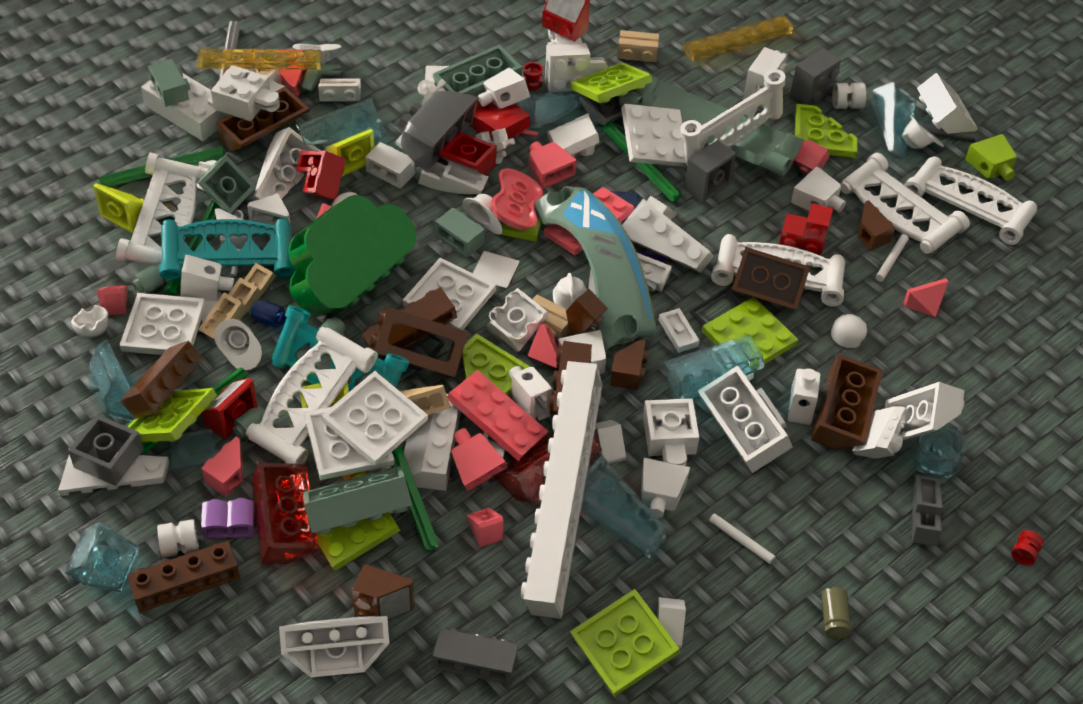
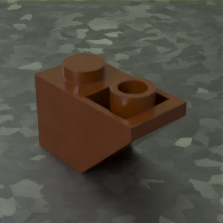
[858,200,895,251]
[566,289,608,336]
[610,339,649,390]

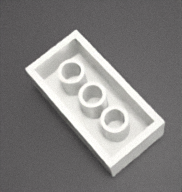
[141,74,230,141]
[698,365,793,473]

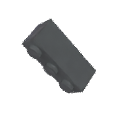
[433,628,518,685]

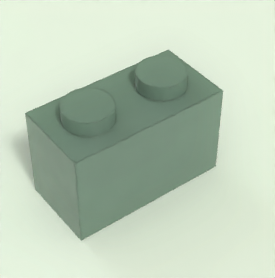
[148,59,190,107]
[435,208,485,258]

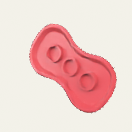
[492,168,543,230]

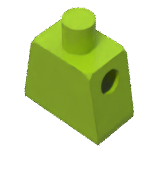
[965,134,1017,181]

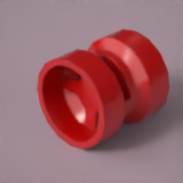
[523,62,543,91]
[1011,530,1044,566]

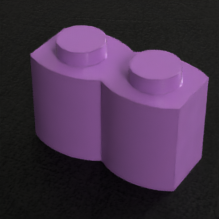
[201,498,255,540]

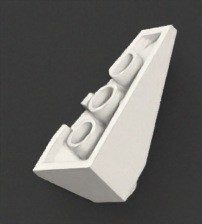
[253,127,321,200]

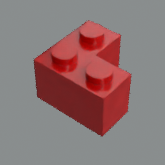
[296,151,346,200]
[779,203,833,256]

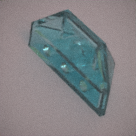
[87,340,134,421]

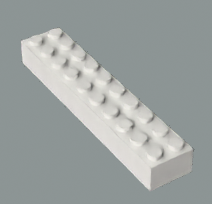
[521,361,602,619]

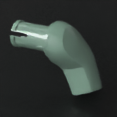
[300,61,341,94]

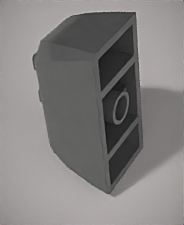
[398,91,479,173]

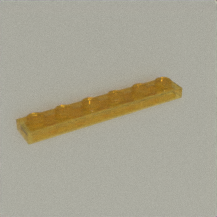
[683,15,794,61]
[197,48,322,69]

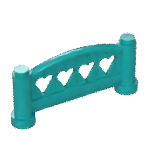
[159,219,296,280]
[272,305,410,392]

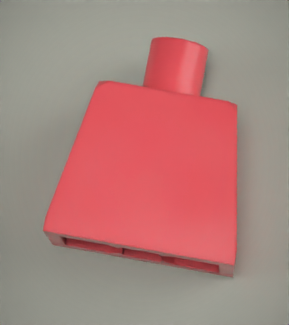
[529,142,576,189]
[451,428,508,491]

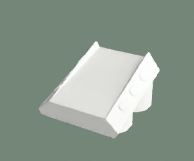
[547,113,599,157]
[487,288,549,352]
[852,406,907,459]

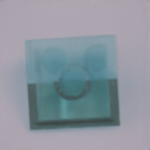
[64,522,141,592]

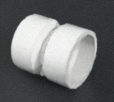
[832,83,866,109]
[157,519,199,558]

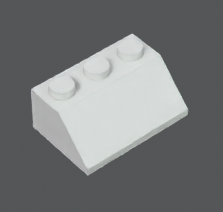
[917,73,978,134]

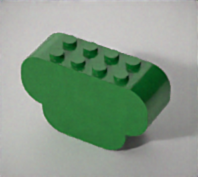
[288,195,416,317]

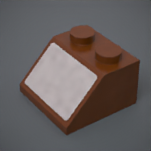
[352,564,415,620]

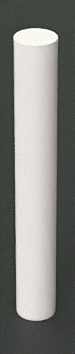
[876,234,909,282]
[709,513,776,564]

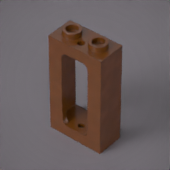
[369,307,468,377]

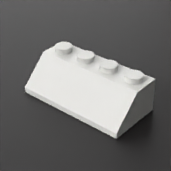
[885,382,965,440]
[404,394,461,491]

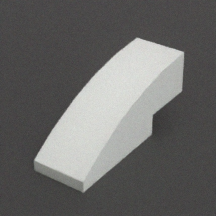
[418,161,488,194]

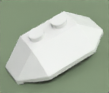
[279,616,389,677]

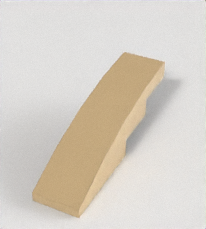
[198,263,276,340]
[400,385,451,415]

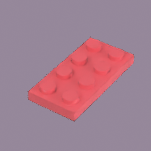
[544,187,634,256]
[447,370,549,461]

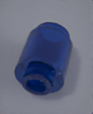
[251,300,287,328]

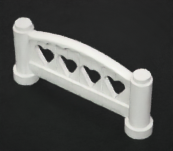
[681,69,785,166]
[116,152,205,266]
[841,153,970,254]
[904,157,1037,245]
[711,234,845,307]
[246,327,378,471]

